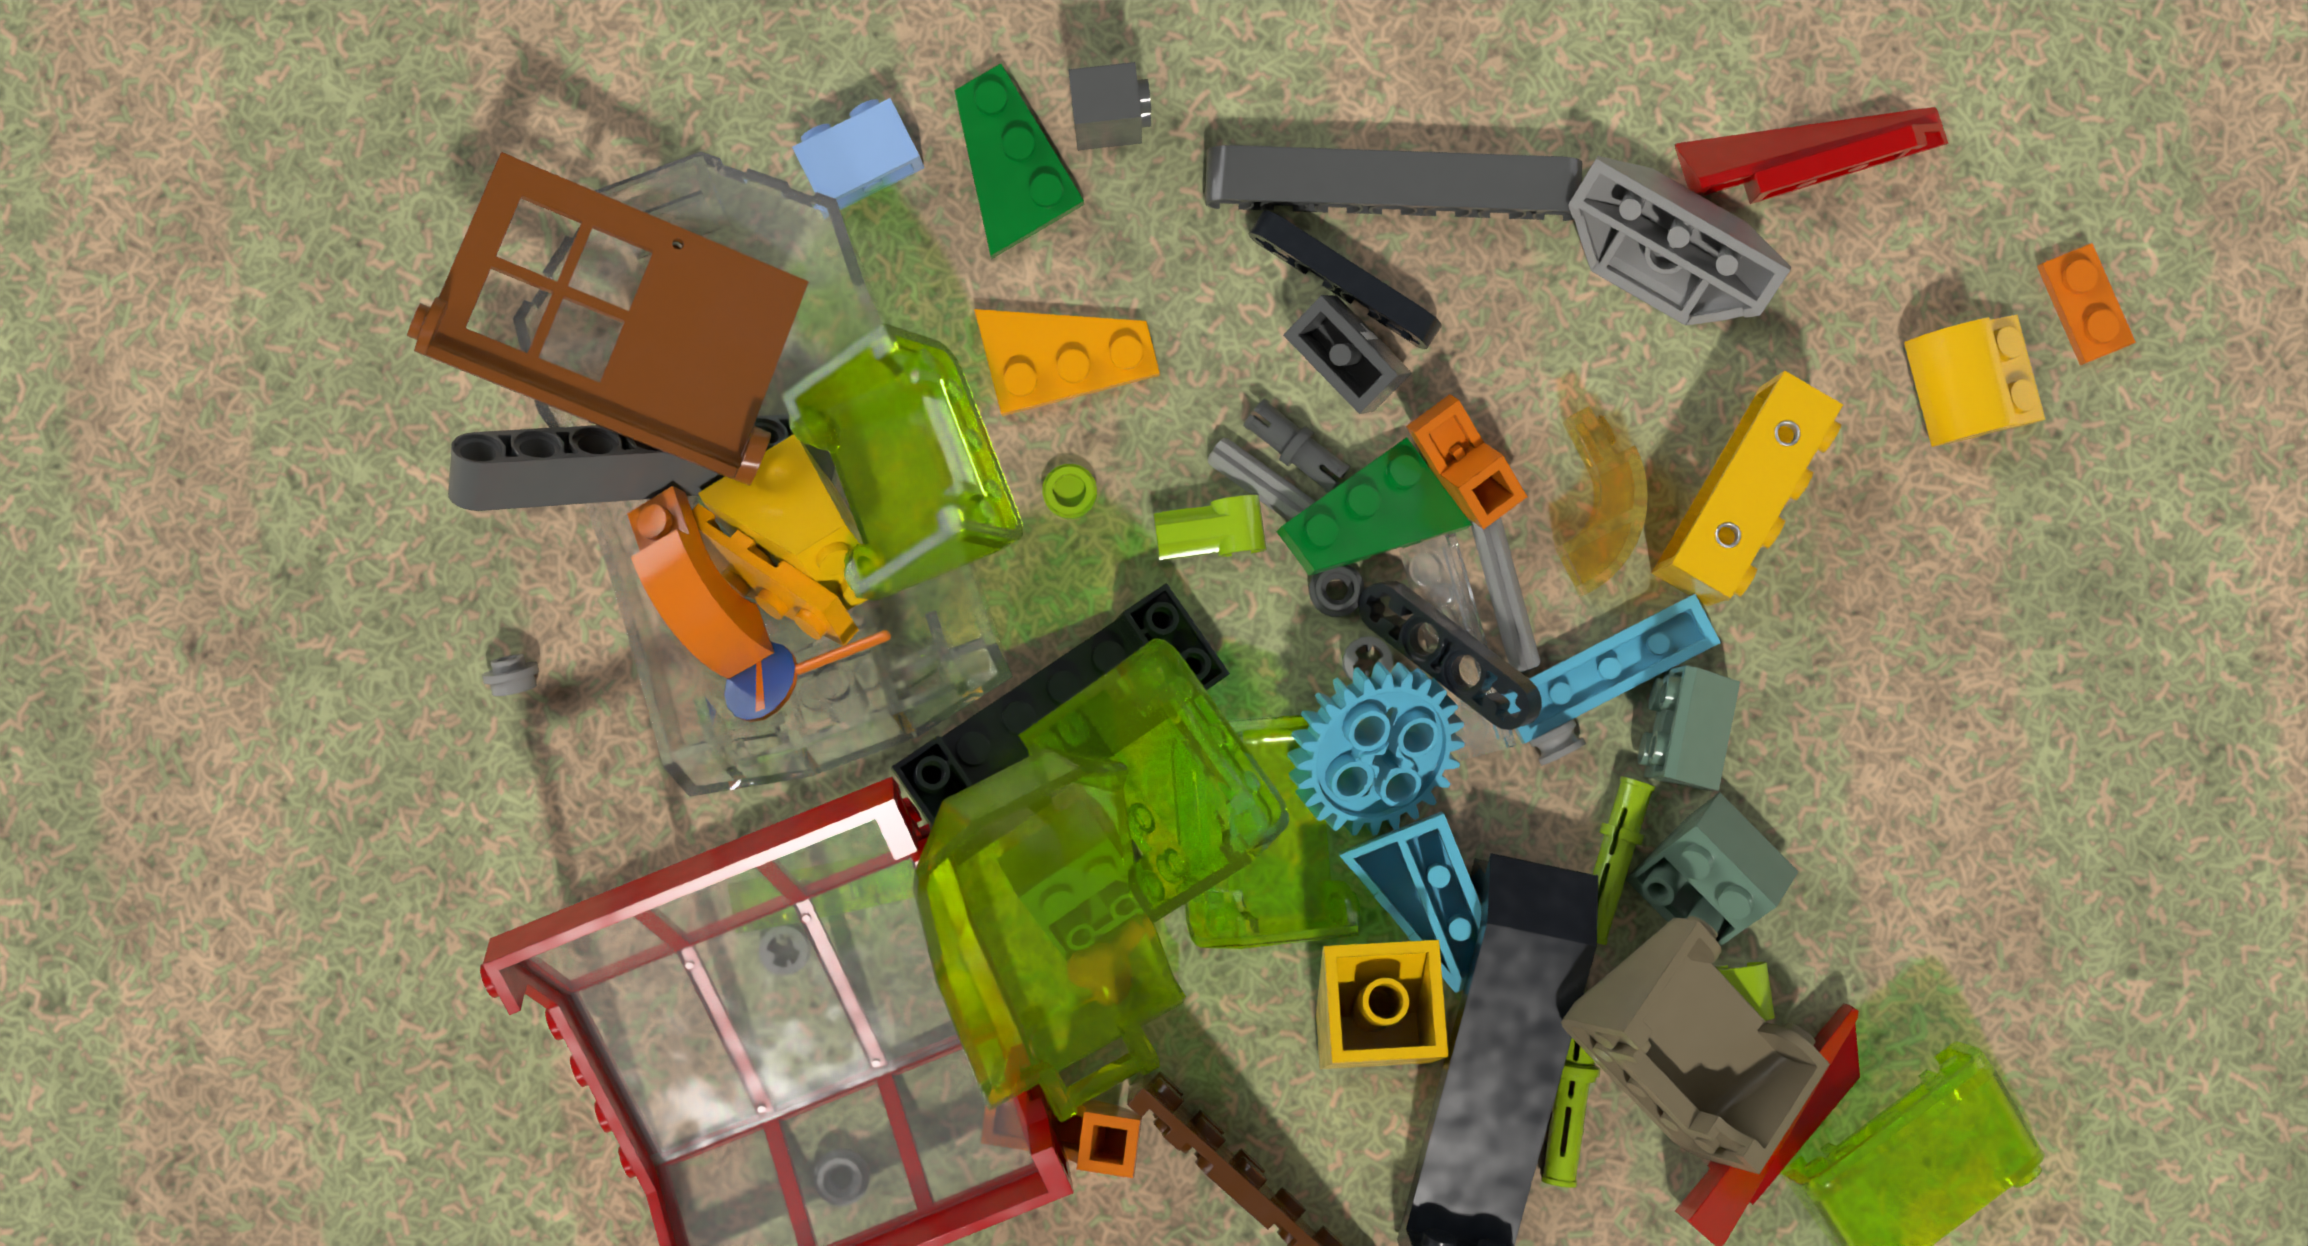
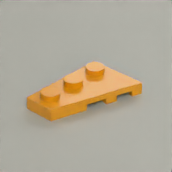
[974,309,1160,416]
[692,503,859,646]

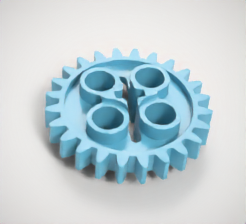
[1287,662,1465,836]

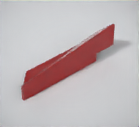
[1675,107,1948,204]
[1675,1003,1860,1246]

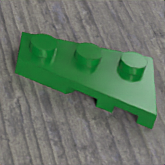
[954,63,1085,260]
[1276,437,1472,576]

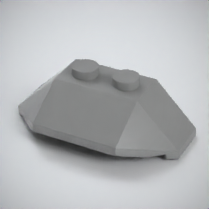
[1568,156,1791,326]

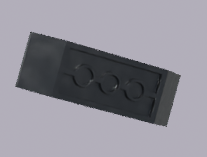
[891,583,1230,863]

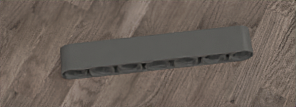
[1205,145,1582,221]
[448,413,841,511]

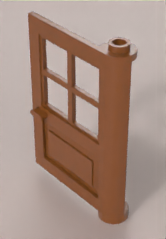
[407,152,809,486]

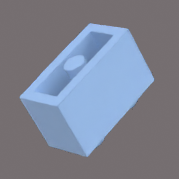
[792,98,924,216]

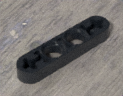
[1248,210,1442,349]
[1359,581,1542,730]

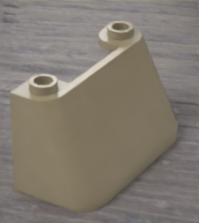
[1561,916,1830,1174]

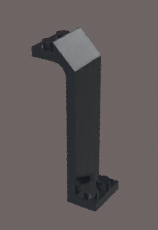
[1397,853,1598,1246]

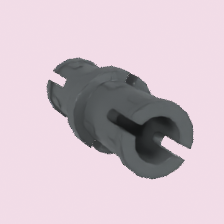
[1243,399,1351,493]

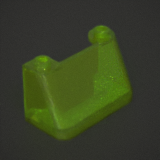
[782,323,1023,601]
[1172,715,1360,949]
[1780,1041,2045,1246]

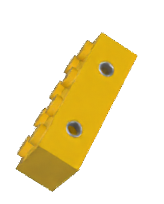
[1651,370,1843,606]

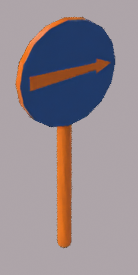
[724,630,891,722]

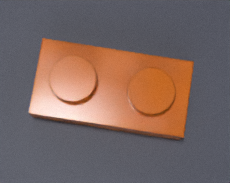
[2037,243,2136,366]

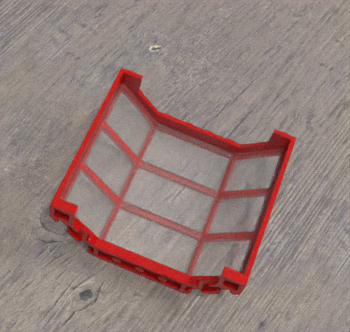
[480,776,1074,1246]

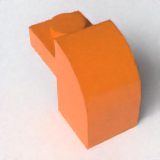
[1406,394,1528,530]

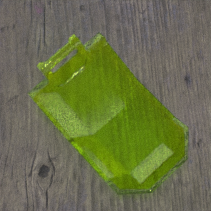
[912,747,1186,1122]

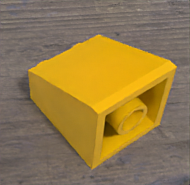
[698,433,890,611]
[1316,940,1448,1069]

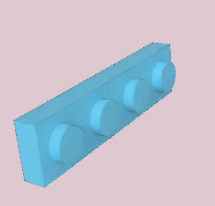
[1502,594,1721,744]

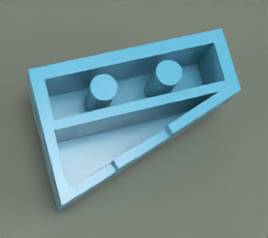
[1339,811,1481,993]

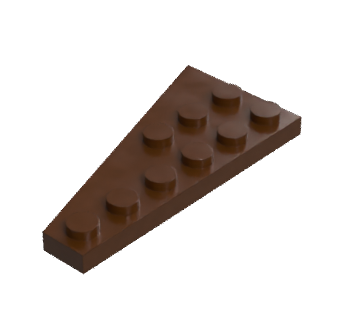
[1127,1070,1345,1246]

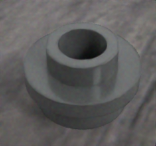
[1309,565,1364,617]

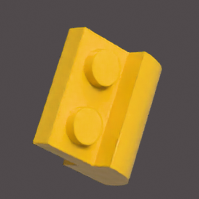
[1904,315,2046,447]

